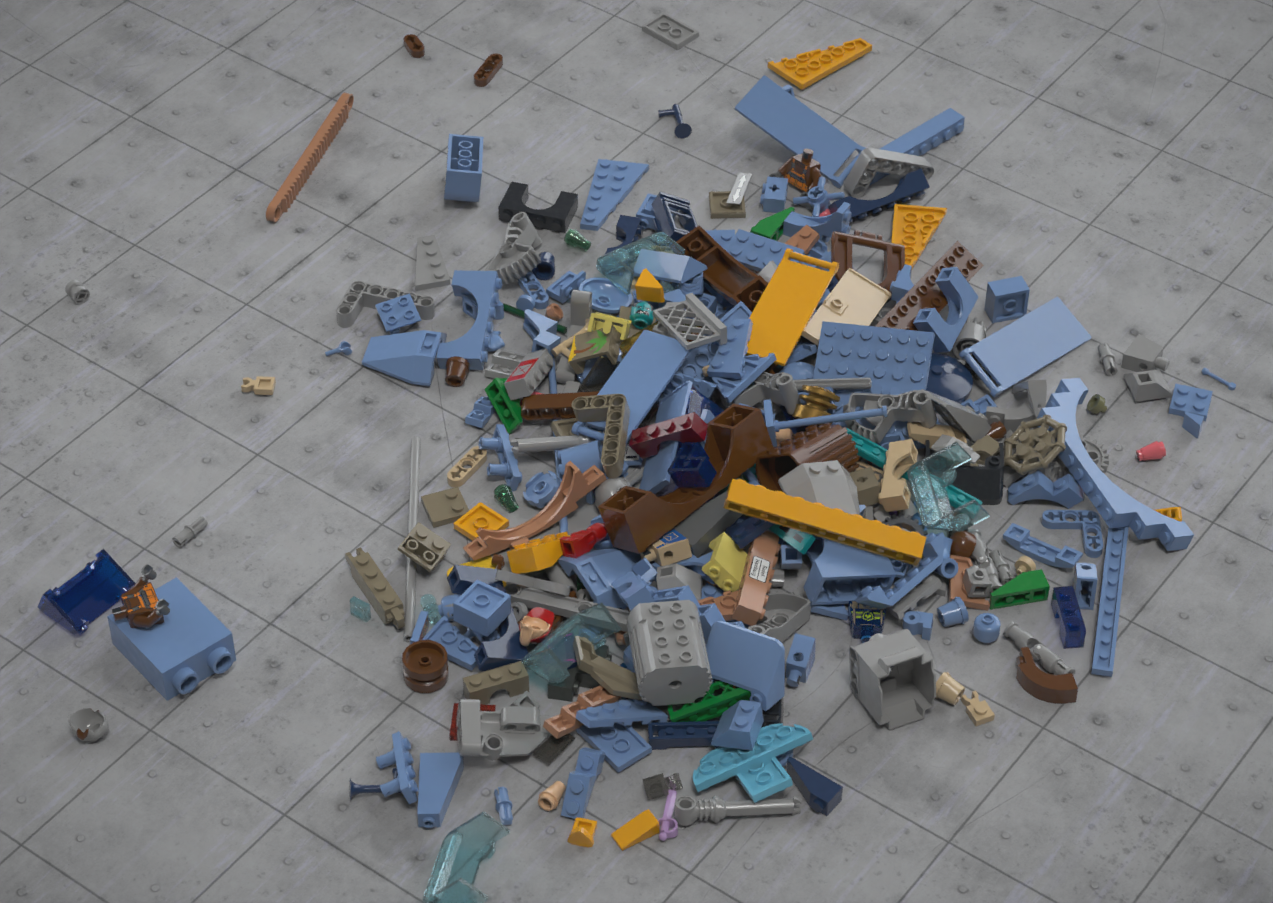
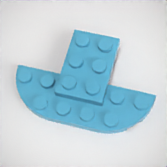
[693,723,813,803]

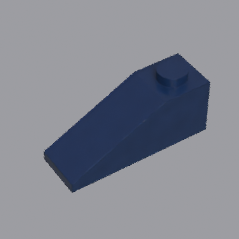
[787,756,843,816]

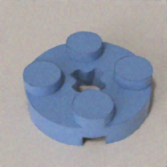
[523,471,561,508]

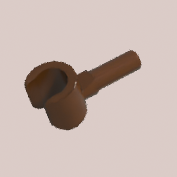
[491,554,505,570]

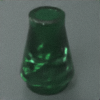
[564,229,591,251]
[494,484,519,513]

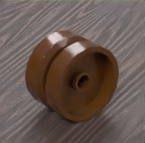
[402,640,449,693]

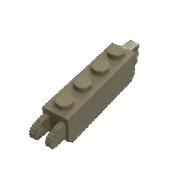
[345,547,405,629]

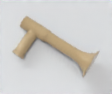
[551,318,590,358]

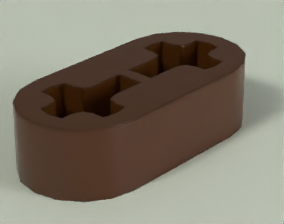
[403,34,425,58]

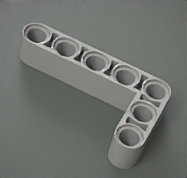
[844,148,934,198]
[336,281,435,328]
[556,290,592,384]

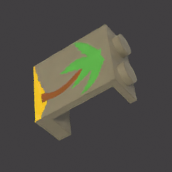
[568,325,622,374]

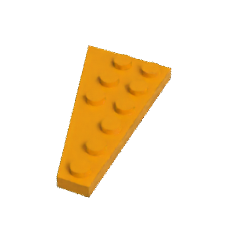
[768,38,872,90]
[891,204,947,269]

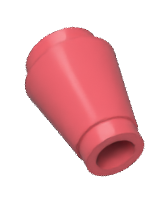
[1136,441,1166,461]

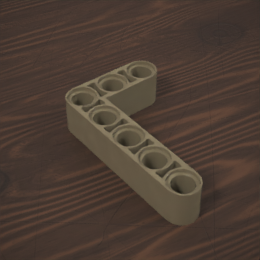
[572,394,630,479]

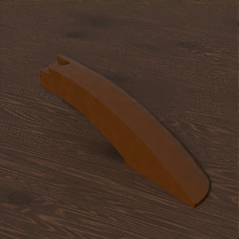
[671,225,768,312]

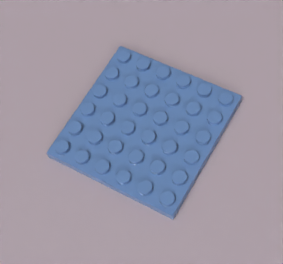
[805,321,935,444]

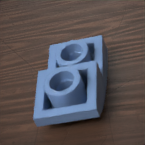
[465,396,495,428]

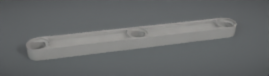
[504,584,630,632]

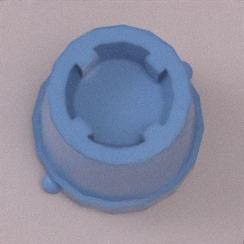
[937,596,969,627]

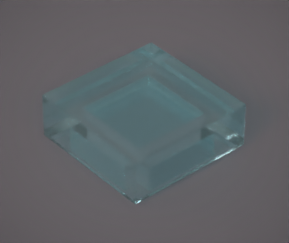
[349,596,371,622]

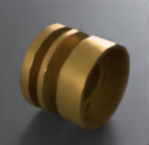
[793,385,840,426]

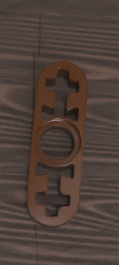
[474,53,503,87]

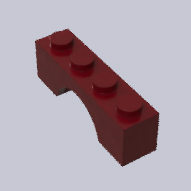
[629,412,708,459]

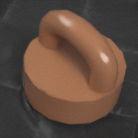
[545,303,563,321]

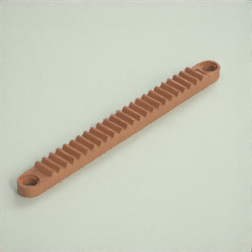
[266,92,354,222]

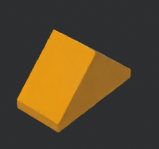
[635,268,665,303]

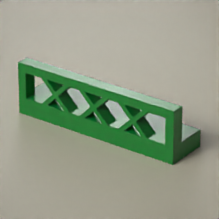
[667,681,751,722]

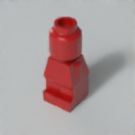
[559,523,608,559]

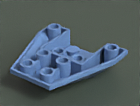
[362,330,447,386]
[558,548,655,610]

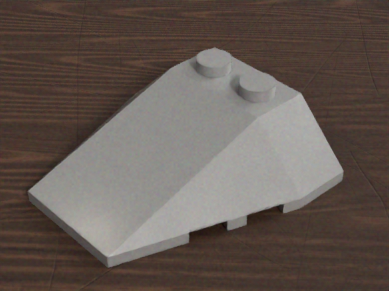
[778,461,860,515]

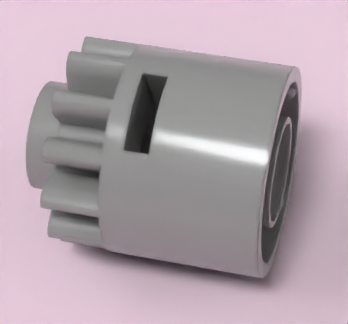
[953,317,987,361]

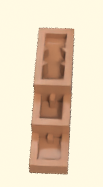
[543,685,622,739]

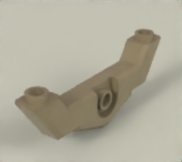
[573,636,652,704]

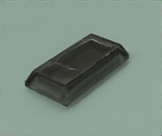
[532,733,575,765]

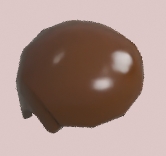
[950,530,976,558]

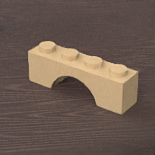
[878,439,918,512]

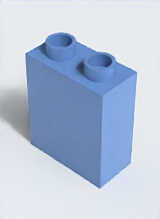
[107,577,236,701]

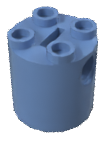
[558,440,605,476]

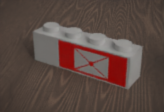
[504,349,553,400]

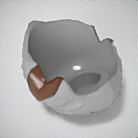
[68,708,108,741]

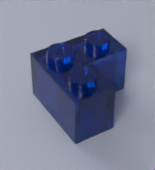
[667,442,717,487]

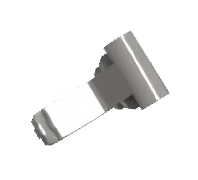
[485,212,542,286]
[719,372,802,414]
[843,390,937,443]
[748,591,811,643]

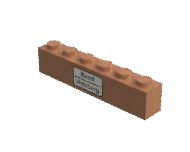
[732,530,781,626]

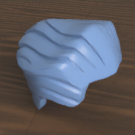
[676,272,703,295]

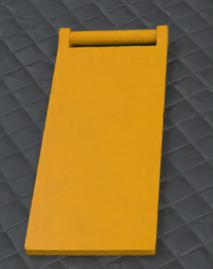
[745,248,839,366]

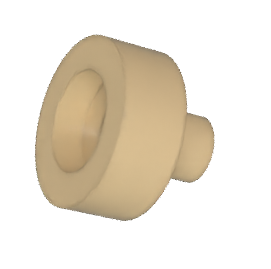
[1015,556,1036,575]

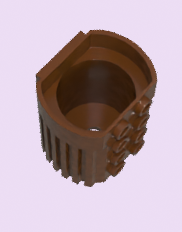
[756,423,860,492]

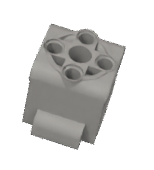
[849,629,936,730]

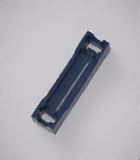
[648,721,720,750]

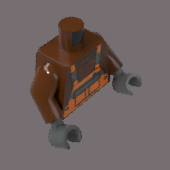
[769,148,822,197]
[112,564,170,628]

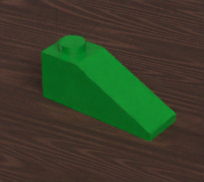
[750,207,795,241]
[484,378,522,434]
[989,569,1050,610]

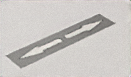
[726,172,752,204]

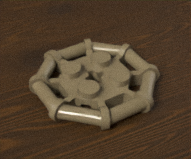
[1004,415,1067,475]

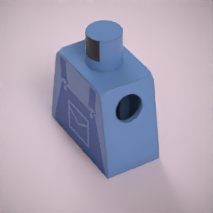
[786,633,815,687]

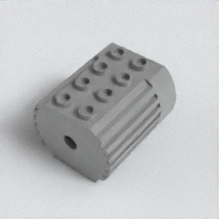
[627,600,712,706]

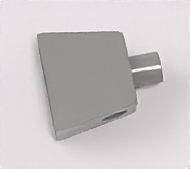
[1121,334,1170,372]

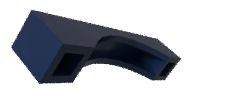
[828,168,930,224]

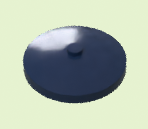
[926,353,973,404]

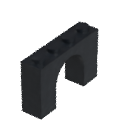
[498,182,578,233]

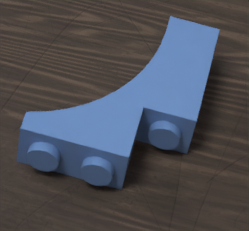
[783,202,852,243]

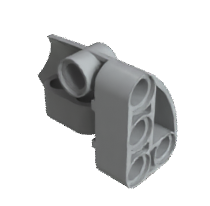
[456,699,551,761]

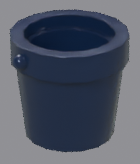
[532,252,556,281]

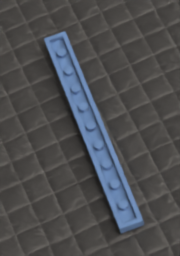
[1091,526,1129,677]

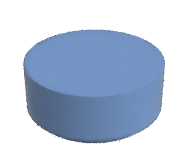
[516,295,535,311]

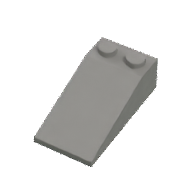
[921,389,992,443]

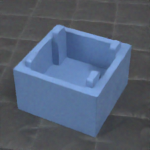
[984,276,1030,323]
[453,580,511,637]

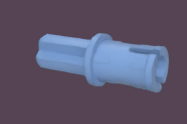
[494,787,513,825]

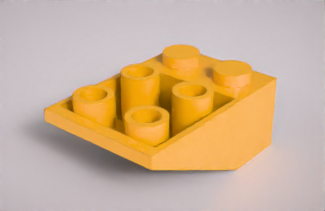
[507,531,571,574]

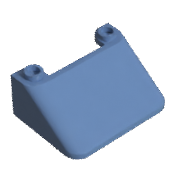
[706,620,785,711]

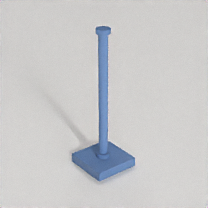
[763,399,888,447]

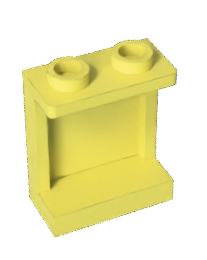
[702,532,747,593]

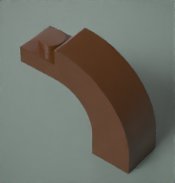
[1016,647,1078,704]

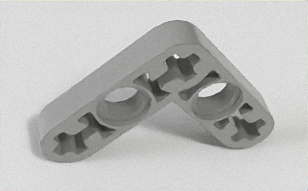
[495,569,571,596]

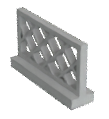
[653,293,727,350]

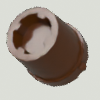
[445,356,470,387]

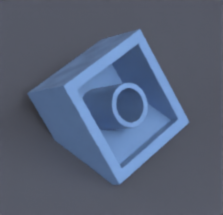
[711,700,764,750]

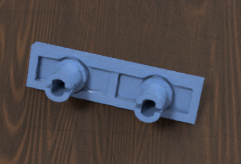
[478,424,522,491]
[376,731,418,804]

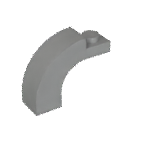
[986,394,1047,433]

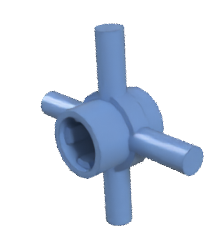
[793,177,845,217]

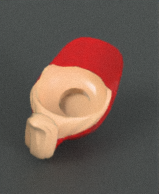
[519,607,555,646]

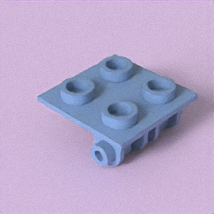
[375,293,421,335]

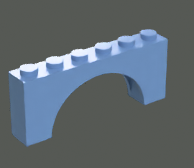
[436,270,502,370]

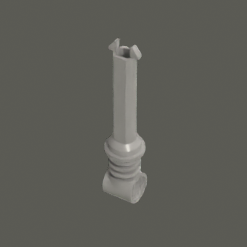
[510,431,605,453]
[674,795,801,826]

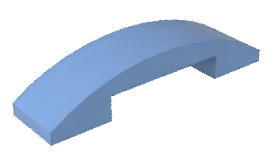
[1003,523,1083,568]

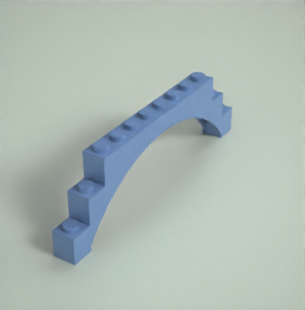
[1037,378,1194,551]

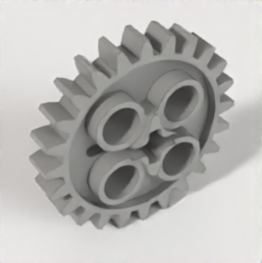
[1046,434,1109,479]

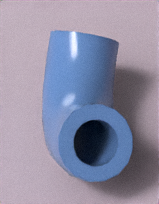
[934,537,958,578]

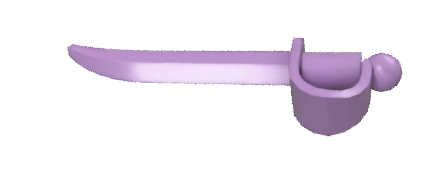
[658,777,678,841]

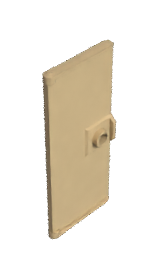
[802,268,892,346]

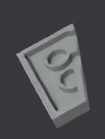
[884,573,942,620]

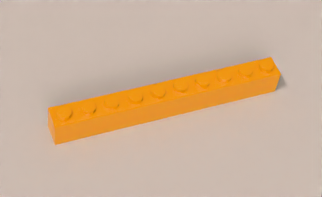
[723,479,926,566]

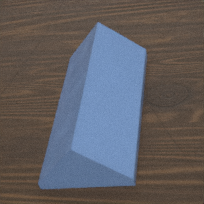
[633,249,707,284]

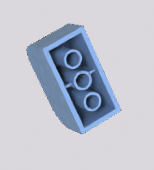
[444,134,483,202]

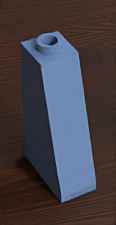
[417,752,464,828]

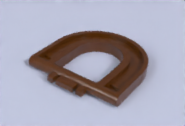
[831,230,905,304]

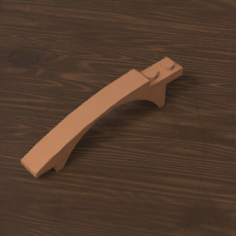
[463,461,607,560]

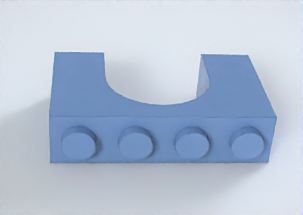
[913,267,978,353]

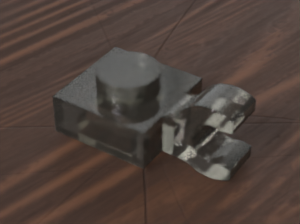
[642,773,683,801]

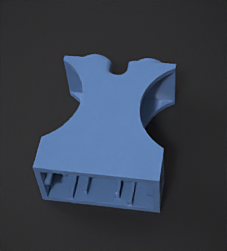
[803,505,896,605]

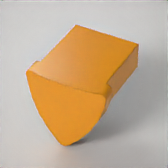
[567,817,597,847]

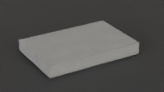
[642,12,699,51]

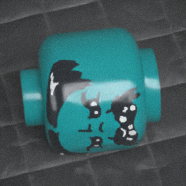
[629,301,654,329]

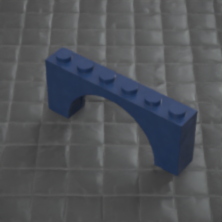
[447,565,531,671]

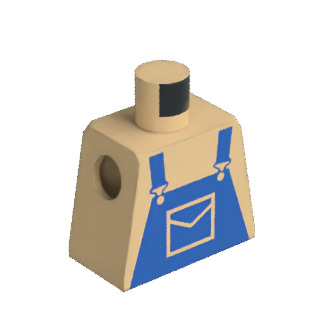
[640,529,692,566]

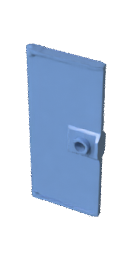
[639,380,693,494]

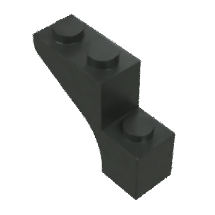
[548,645,612,702]

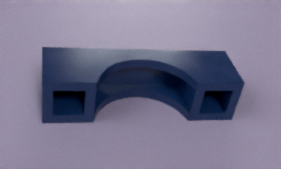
[603,215,644,276]

